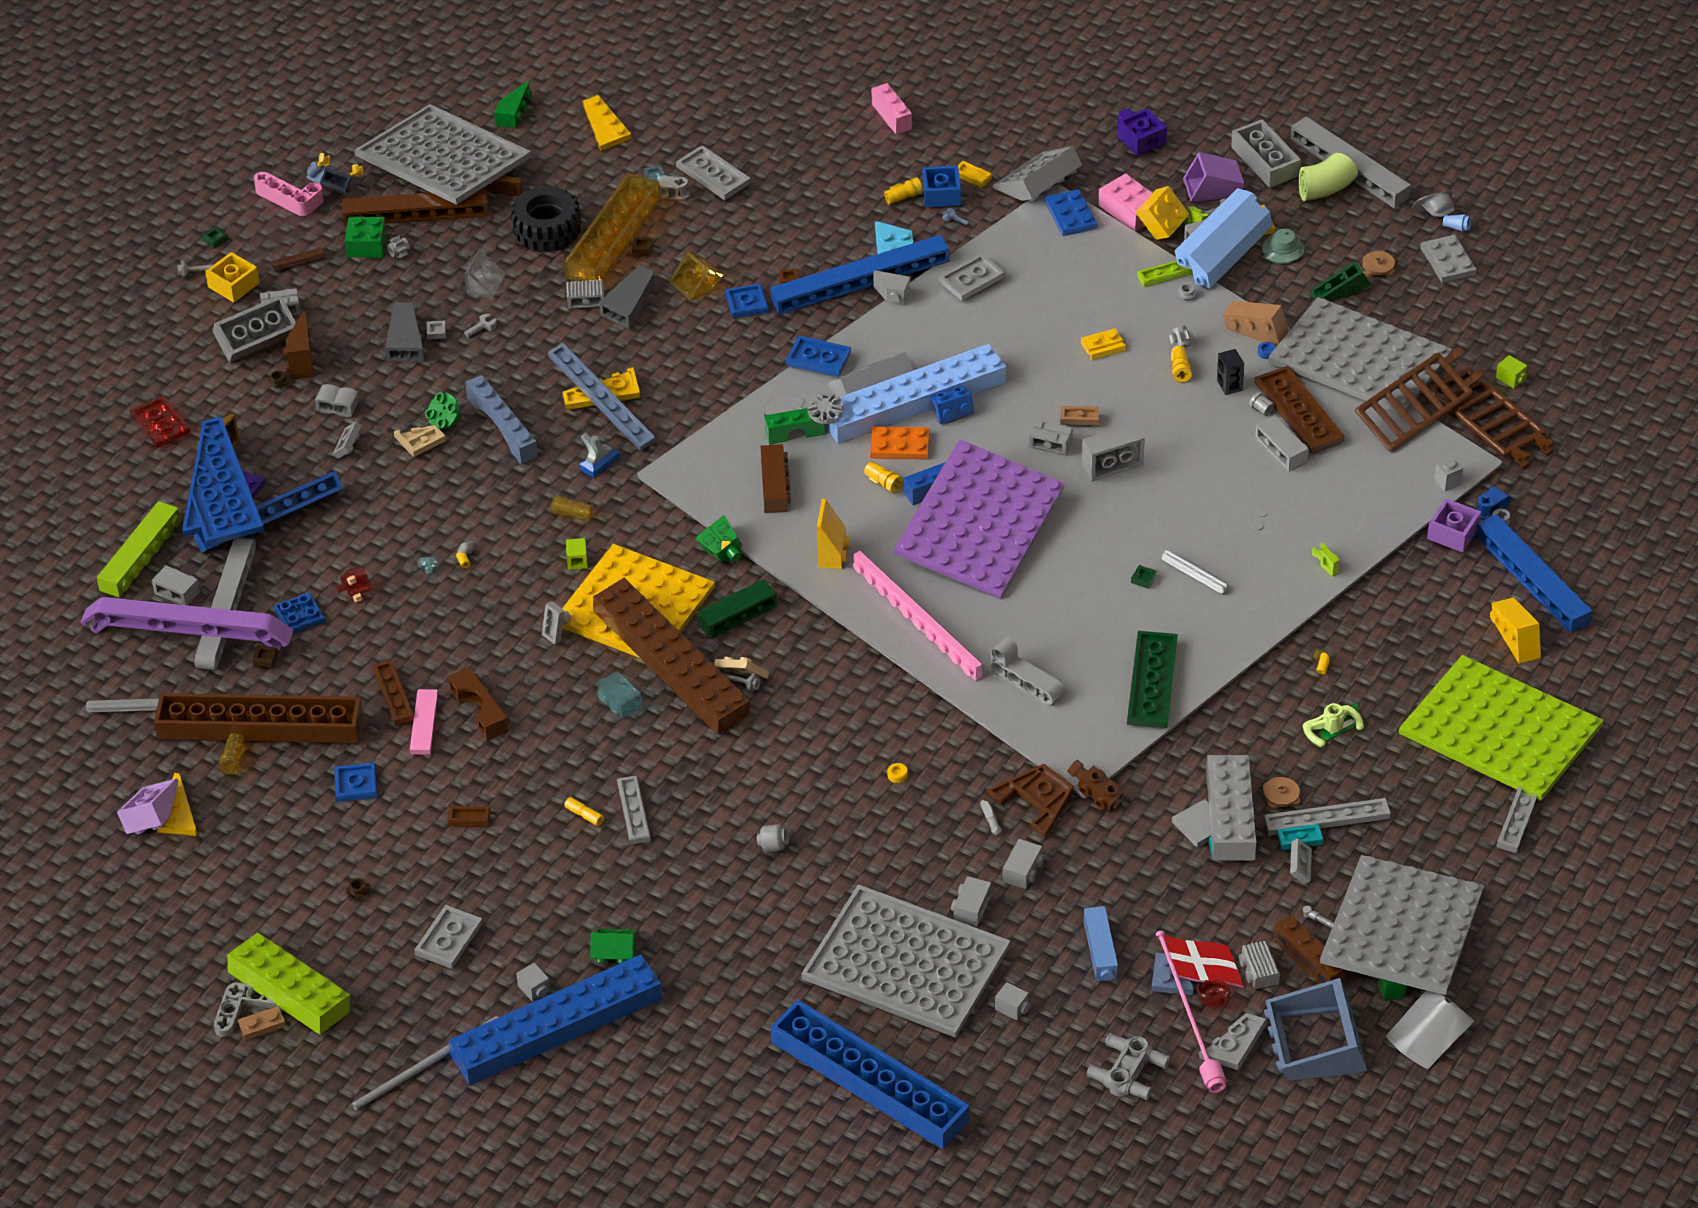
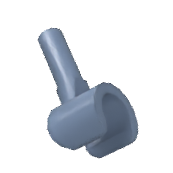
[942,208,968,225]

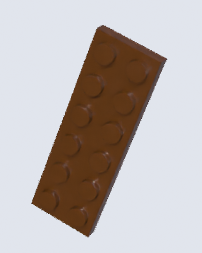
[1254,365,1345,453]

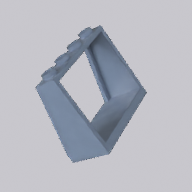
[1264,978,1367,1081]

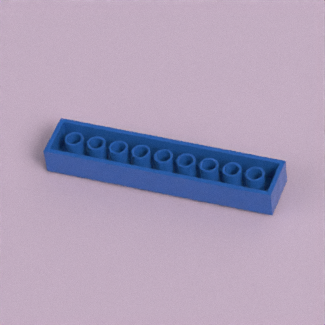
[448,955,662,1086]
[770,999,970,1149]

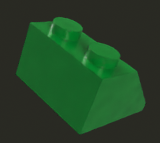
[590,928,638,963]

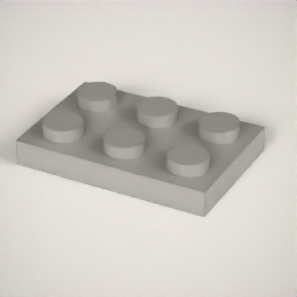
[1420,235,1476,283]
[939,253,1005,301]
[414,905,483,969]

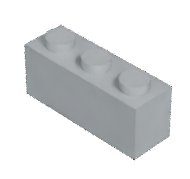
[1255,415,1309,471]

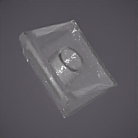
[465,249,506,298]

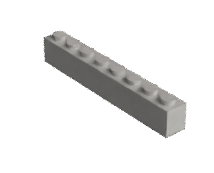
[1291,116,1411,208]

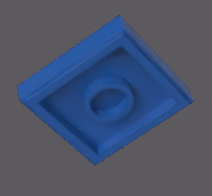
[725,283,769,318]
[334,763,377,802]

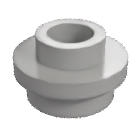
[1178,283,1196,300]

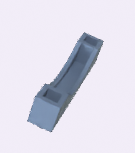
[465,375,538,465]

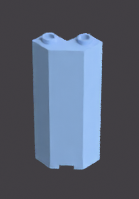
[1175,188,1272,289]

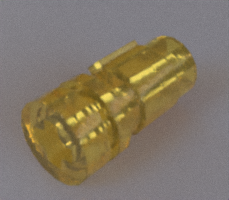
[551,495,593,520]
[218,733,245,774]

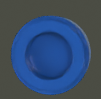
[1257,342,1276,359]

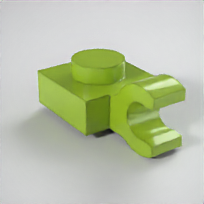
[1312,543,1340,577]

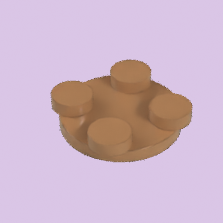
[1362,251,1395,277]
[1263,777,1300,810]

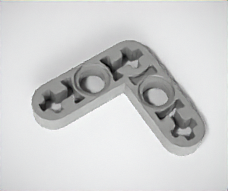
[214,983,280,1037]

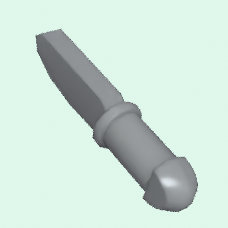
[980,800,1001,835]

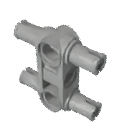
[1087,1033,1170,1100]

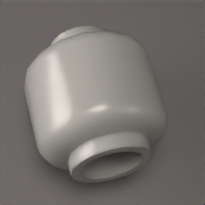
[757,824,789,852]

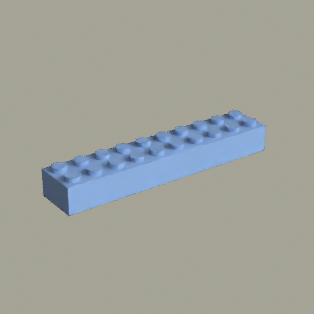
[824,344,1006,444]

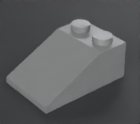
[1082,434,1145,482]

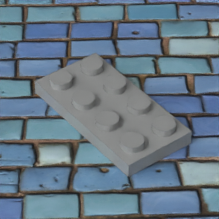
[676,145,751,200]

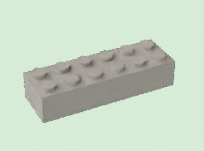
[1206,755,1256,860]

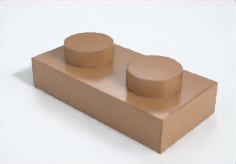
[1060,406,1099,425]
[238,1006,286,1040]

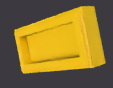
[958,161,992,188]

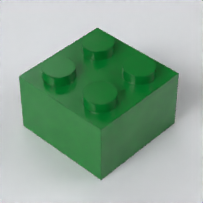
[345,217,387,258]

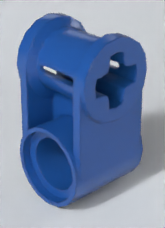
[1476,486,1511,520]

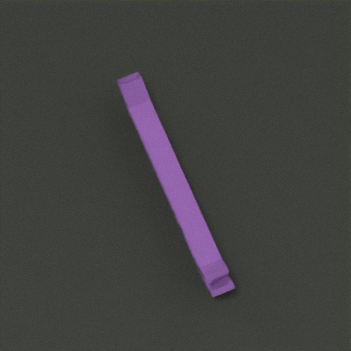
[80,597,293,651]

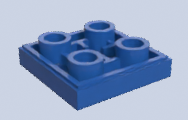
[273,592,325,634]

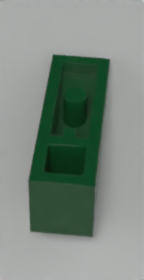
[1309,261,1371,301]

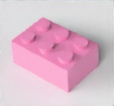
[1099,174,1152,232]

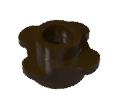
[268,370,289,388]
[346,878,371,899]

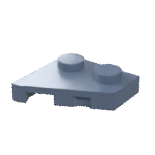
[1152,953,1193,995]

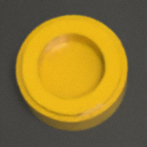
[887,763,908,783]

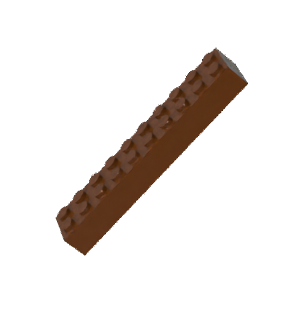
[593,577,750,735]
[154,693,363,743]

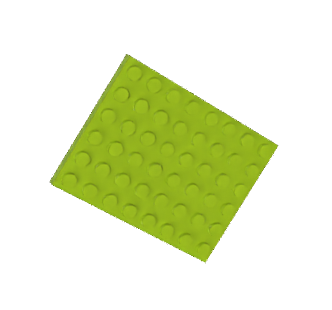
[1399,655,1603,801]

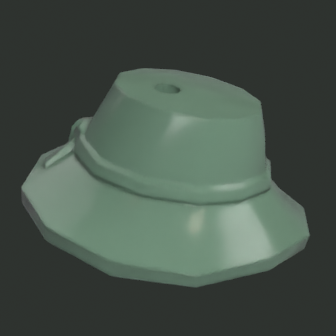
[1262,229,1305,264]

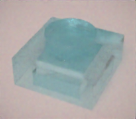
[644,165,665,185]

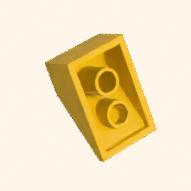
[817,498,850,569]

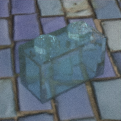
[597,671,642,719]

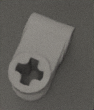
[654,175,690,201]

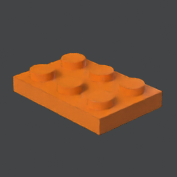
[870,426,929,460]

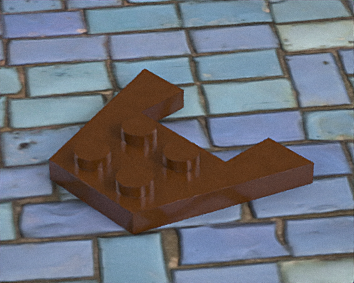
[986,764,1074,839]

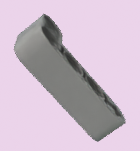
[991,637,1065,705]

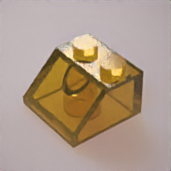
[669,251,722,301]

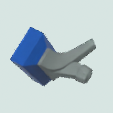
[580,433,620,478]

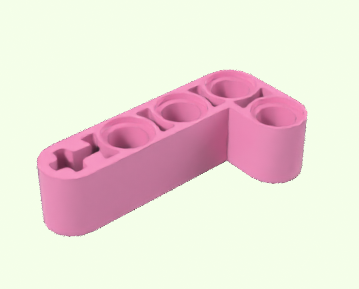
[254,172,324,216]

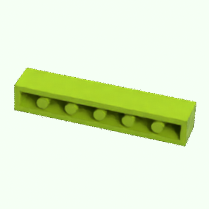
[97,501,181,598]

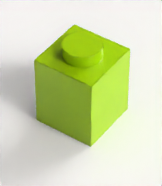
[1496,355,1527,388]
[566,538,588,570]

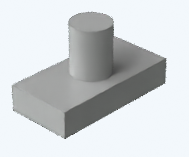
[542,601,571,645]

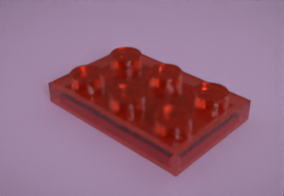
[130,395,191,448]

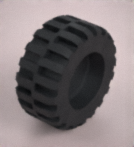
[511,186,581,252]

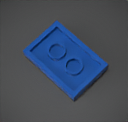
[1045,189,1097,236]
[786,335,851,377]

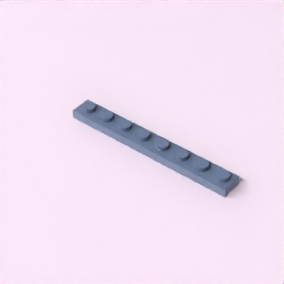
[548,343,655,451]

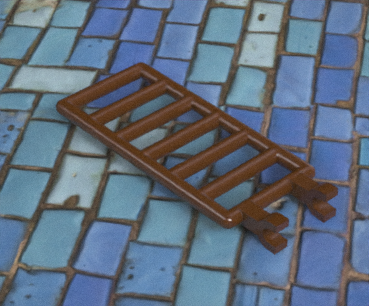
[1355,346,1484,452]
[1428,367,1554,469]

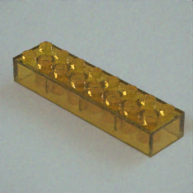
[564,173,661,282]

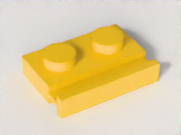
[1081,328,1126,360]

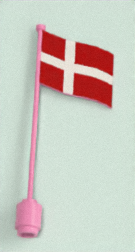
[1156,931,1244,1093]

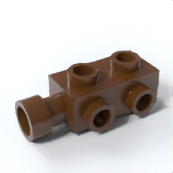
[1067,759,1125,811]

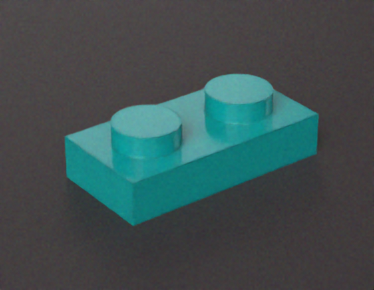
[1277,824,1323,850]

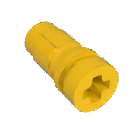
[884,177,923,205]
[1171,346,1192,383]
[864,461,904,493]

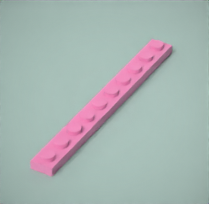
[853,551,982,681]

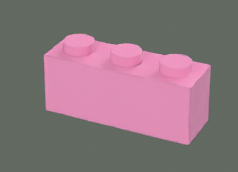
[872,83,912,135]

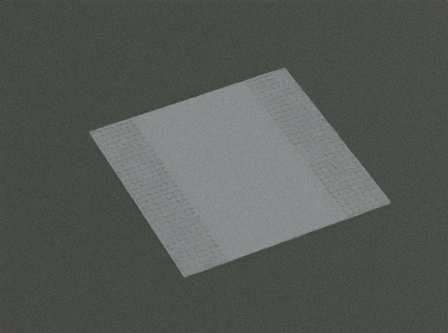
[637,184,1502,799]

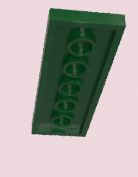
[1127,631,1178,728]

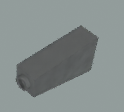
[599,265,655,329]
[385,302,424,362]

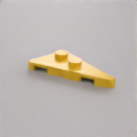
[157,773,197,836]

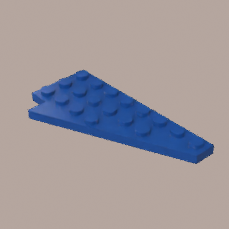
[183,417,264,546]

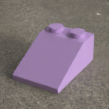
[117,778,178,834]

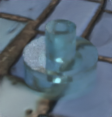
[417,556,438,574]

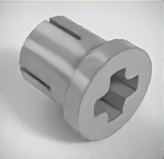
[1249,391,1274,416]

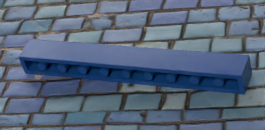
[770,235,950,315]

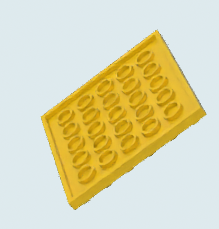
[562,544,715,658]

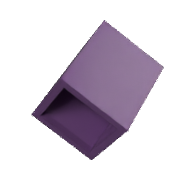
[1183,152,1244,202]

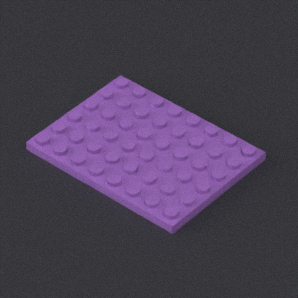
[893,439,1065,599]

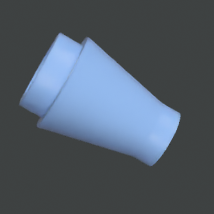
[1443,214,1471,232]

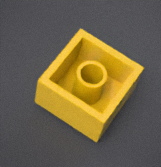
[1135,186,1189,240]
[205,252,260,302]

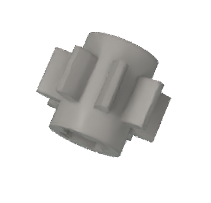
[387,236,410,259]
[1169,326,1194,346]

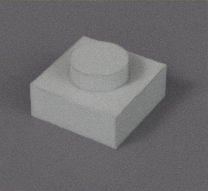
[427,321,446,340]

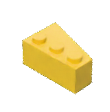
[1490,597,1541,664]

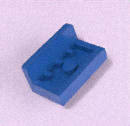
[930,386,974,424]

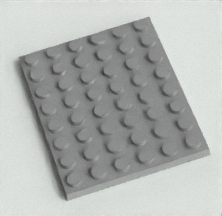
[355,104,531,205]
[1268,297,1452,414]
[1320,855,1484,995]
[801,884,1010,1038]

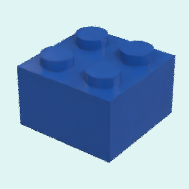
[922,165,961,207]

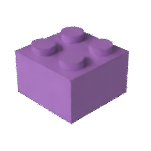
[1427,498,1481,552]

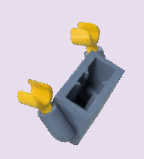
[307,153,363,192]

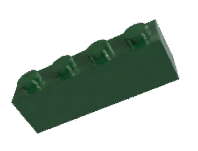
[697,579,777,639]

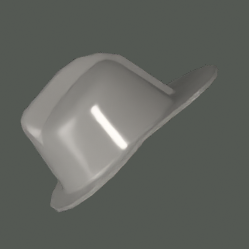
[1413,190,1454,218]

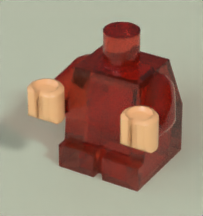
[336,565,372,603]

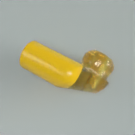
[1314,649,1330,674]

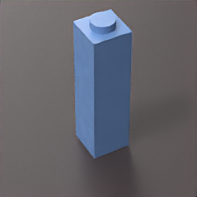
[1084,906,1118,981]

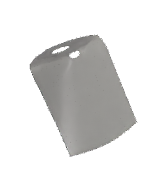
[1386,991,1474,1069]

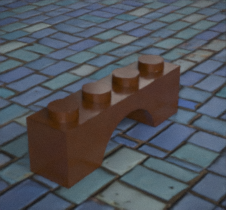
[448,667,509,741]

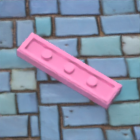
[410,689,438,755]

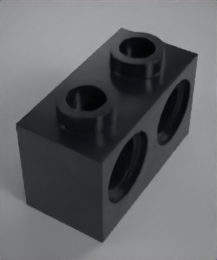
[1217,349,1245,395]

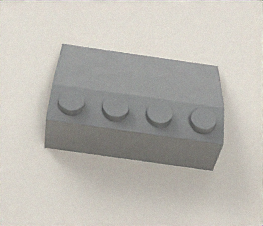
[992,146,1082,201]

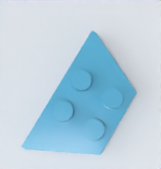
[875,221,913,254]

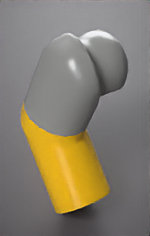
[456,542,474,569]

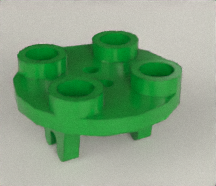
[425,392,462,430]

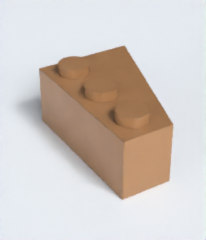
[1223,301,1289,347]

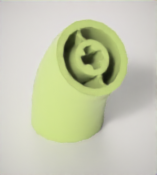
[1299,153,1358,201]

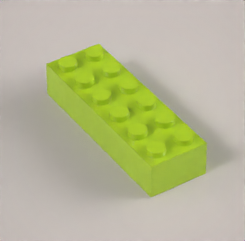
[227,932,350,1035]

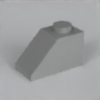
[874,270,910,305]

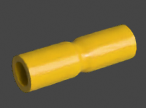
[564,797,604,826]

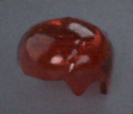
[1197,980,1231,1009]

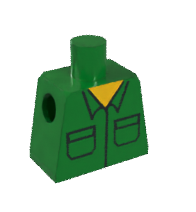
[695,515,742,562]

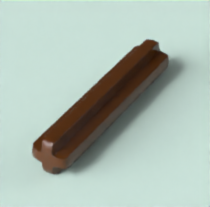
[272,248,325,271]

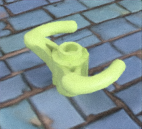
[1303,703,1364,747]

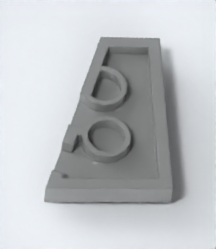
[1199,1013,1267,1070]

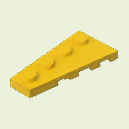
[583,95,631,151]
[563,367,640,410]

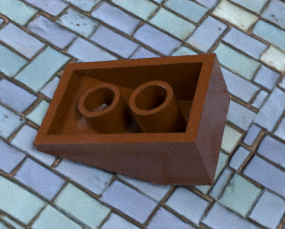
[283,312,314,379]

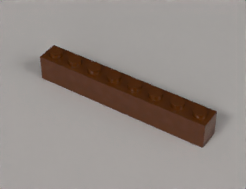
[342,189,488,227]

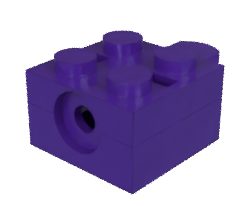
[1117,108,1167,156]

